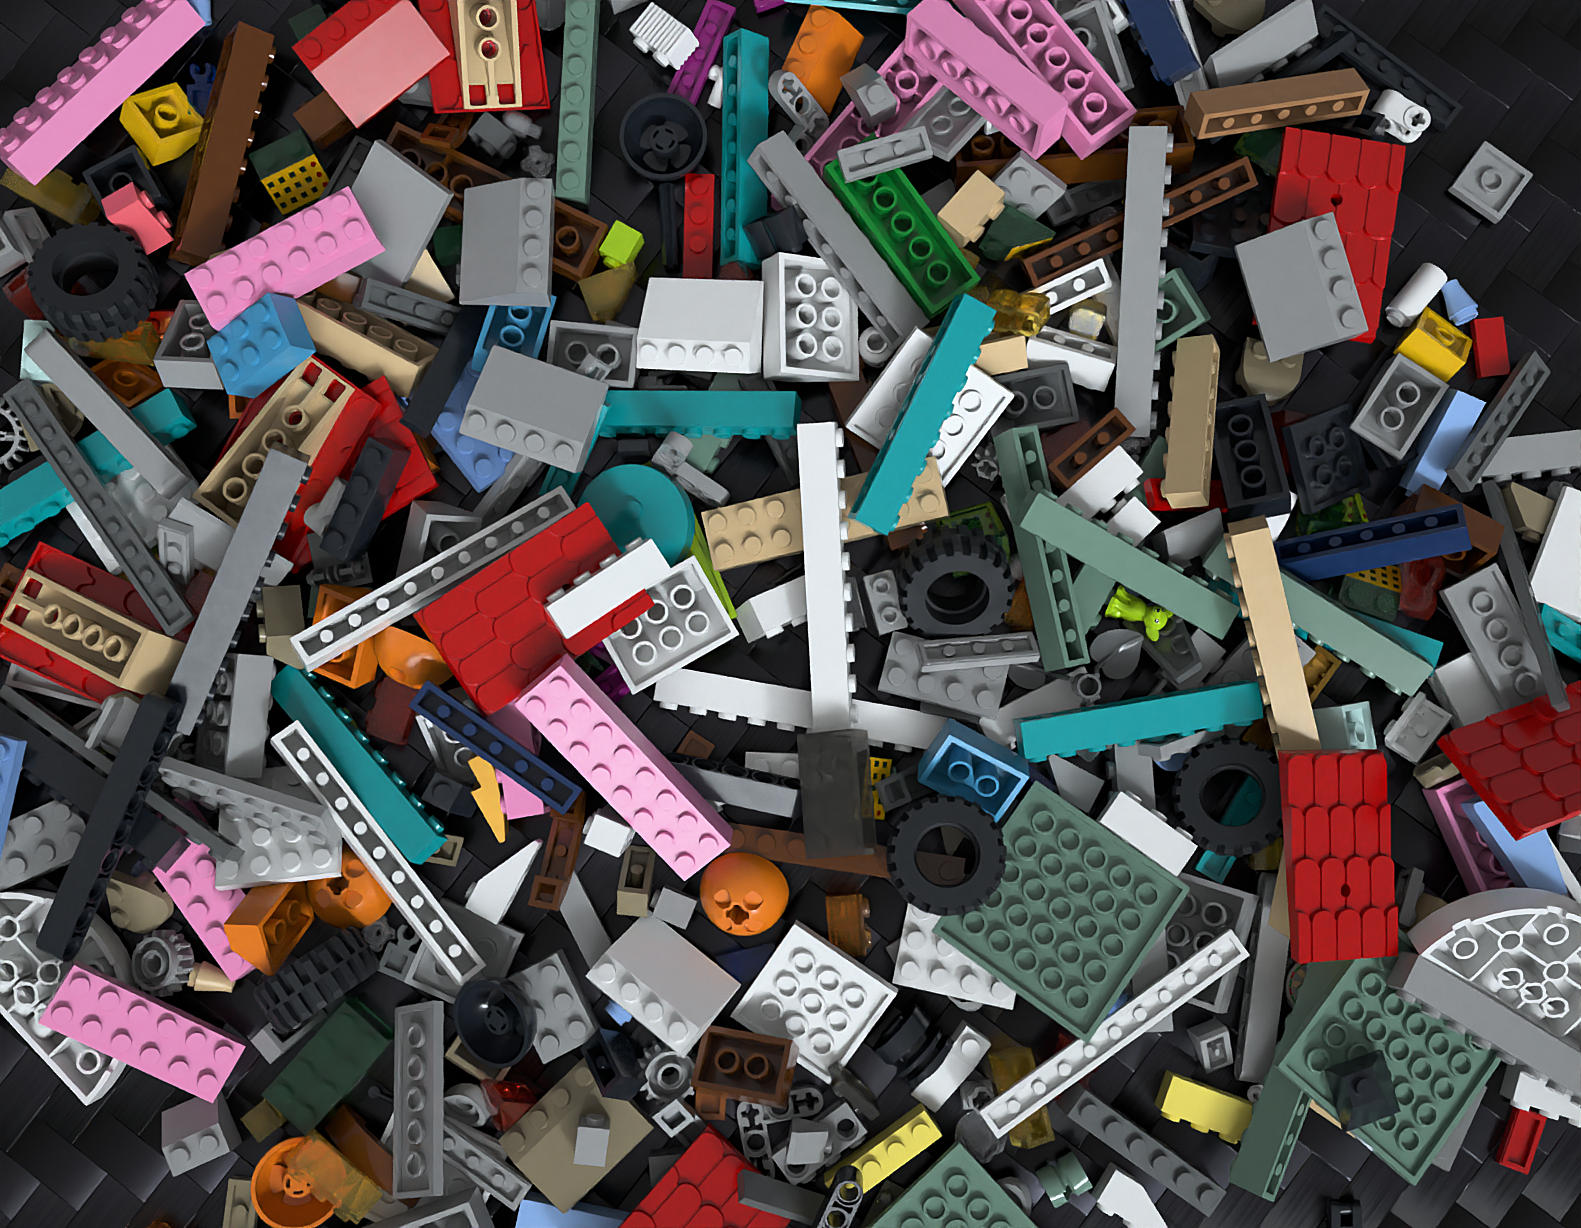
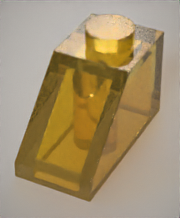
[578,261,638,322]

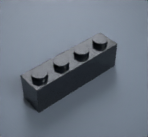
[319,436,411,562]

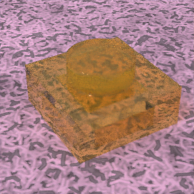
[240,1097,287,1143]

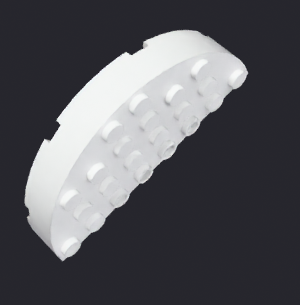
[1407,888,1581,1053]
[0,889,139,1106]

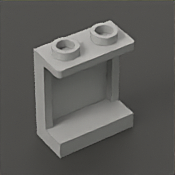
[85,690,185,782]

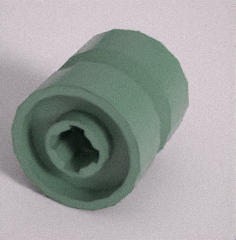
[1035,1151,1093,1209]

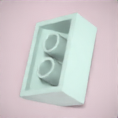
[1312,701,1377,750]

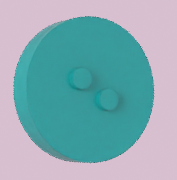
[577,464,695,568]

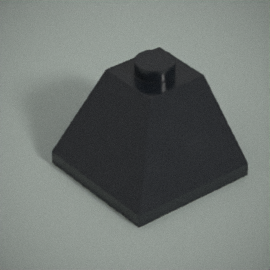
[1324,1049,1401,1132]

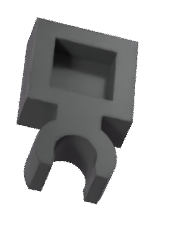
[378,923,421,982]

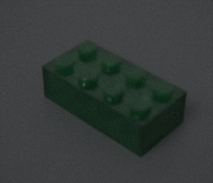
[262,996,395,1136]

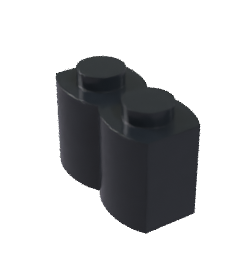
[742,205,809,260]

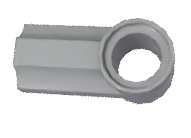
[304,476,348,539]
[960,1079,995,1115]

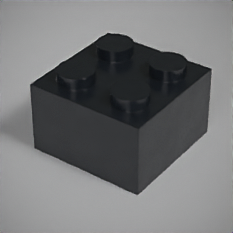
[82,145,174,225]

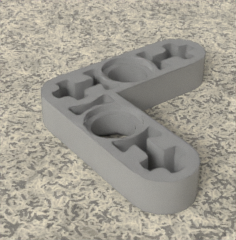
[768,70,829,157]
[650,431,730,509]
[737,1085,823,1179]

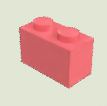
[101,182,174,256]

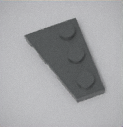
[1122,602,1203,685]

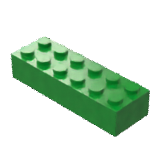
[822,132,981,320]

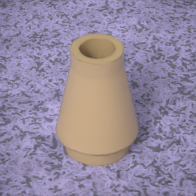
[187,961,236,993]

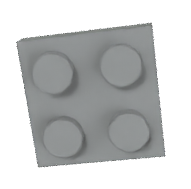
[1448,141,1533,224]
[991,150,1067,228]

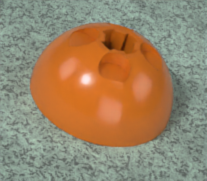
[374,626,454,689]
[306,841,392,930]
[700,852,789,936]
[250,1136,347,1228]

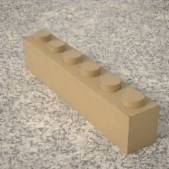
[1161,334,1220,509]

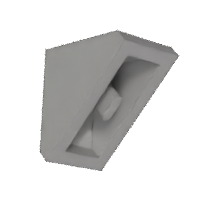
[1187,1018,1234,1074]

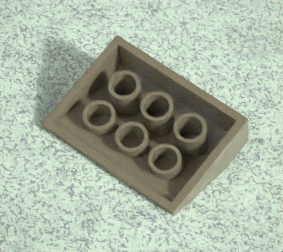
[498,1058,655,1214]

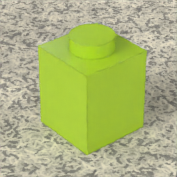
[599,220,645,272]

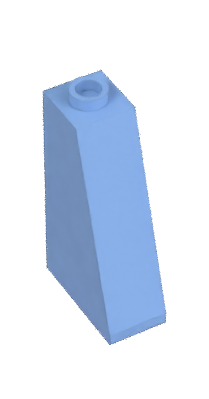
[1399,388,1486,497]
[1460,797,1568,895]
[515,1191,631,1228]

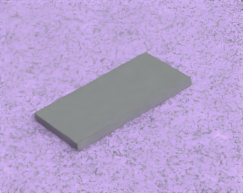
[350,139,454,320]

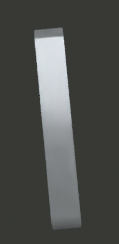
[24,328,192,500]
[1234,872,1289,1084]

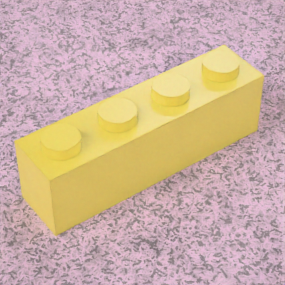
[1155,1069,1253,1144]
[824,1103,942,1194]

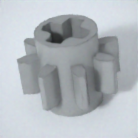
[972,442,1001,481]

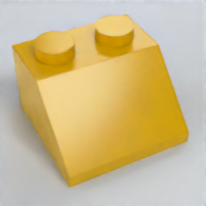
[119,82,203,166]
[1393,306,1473,383]

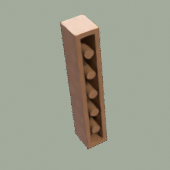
[1184,68,1370,140]

